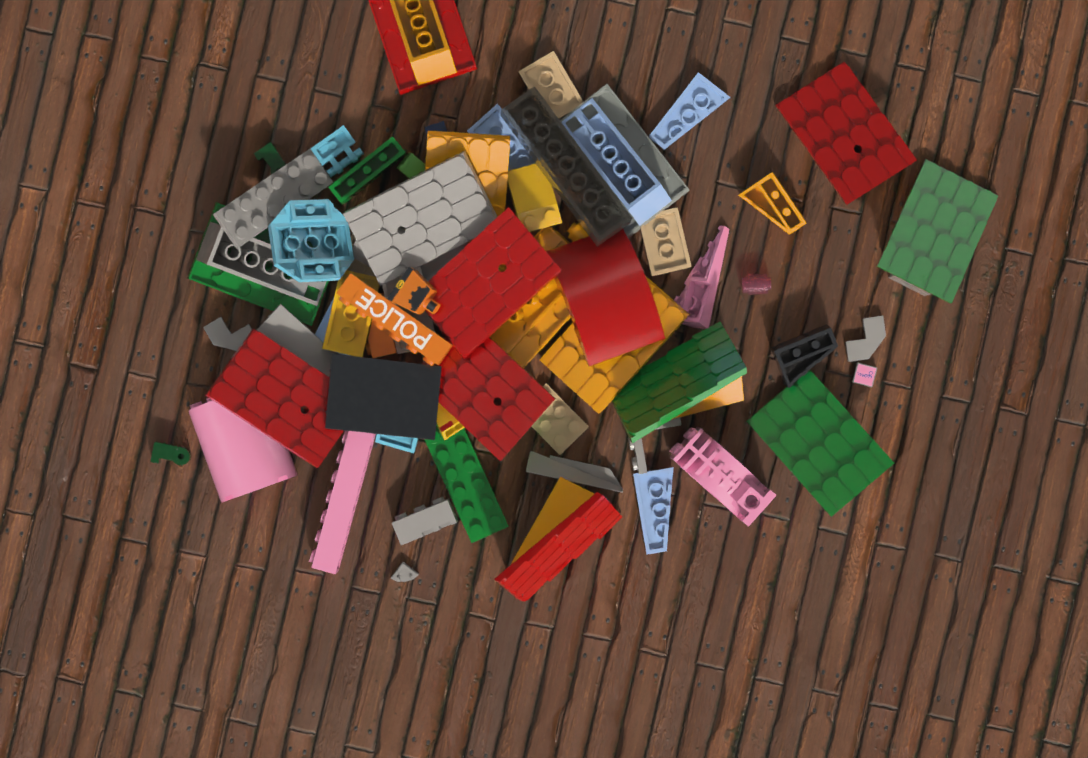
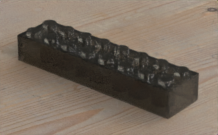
[500,86,632,246]

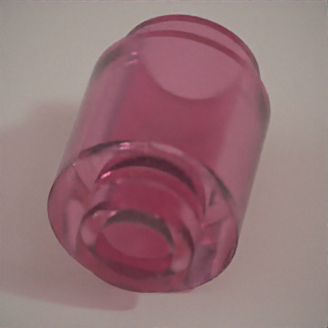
[742,274,771,295]

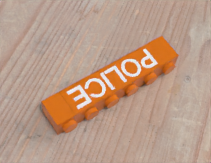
[336,273,453,366]

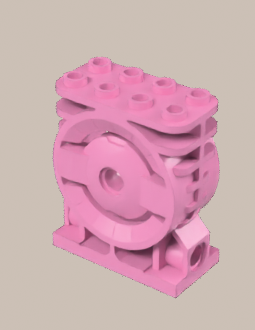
[670,427,776,526]

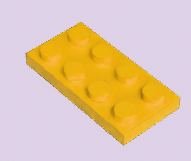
[322,270,380,357]

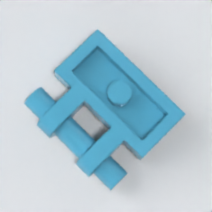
[311,125,364,177]

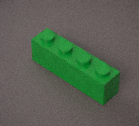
[328,137,407,205]

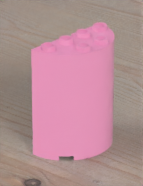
[188,398,298,503]

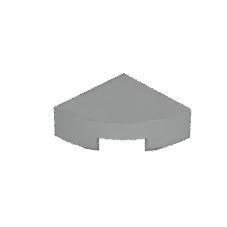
[391,562,419,582]

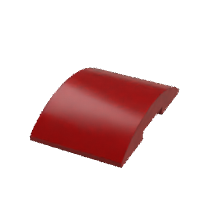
[546,225,665,367]

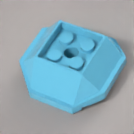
[268,199,354,282]

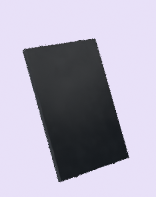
[325,354,442,440]

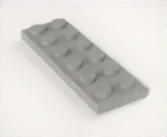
[213,149,333,249]

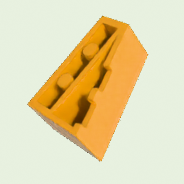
[738,172,807,235]

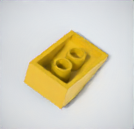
[507,161,562,232]

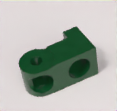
[254,142,286,175]
[150,441,191,465]

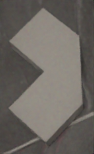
[845,316,886,362]
[203,317,252,351]

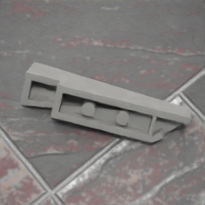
[526,451,623,493]

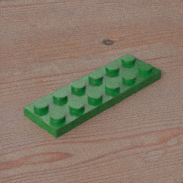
[424,425,509,543]

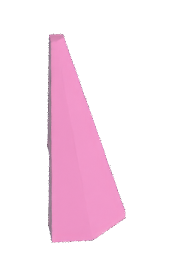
[674,226,729,329]

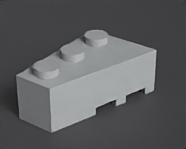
[392,497,458,545]

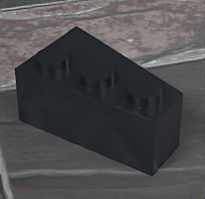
[770,324,838,388]

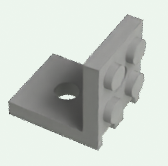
[628,417,681,474]

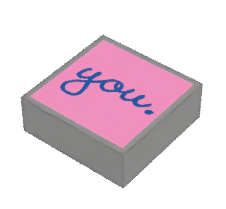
[852,363,877,387]

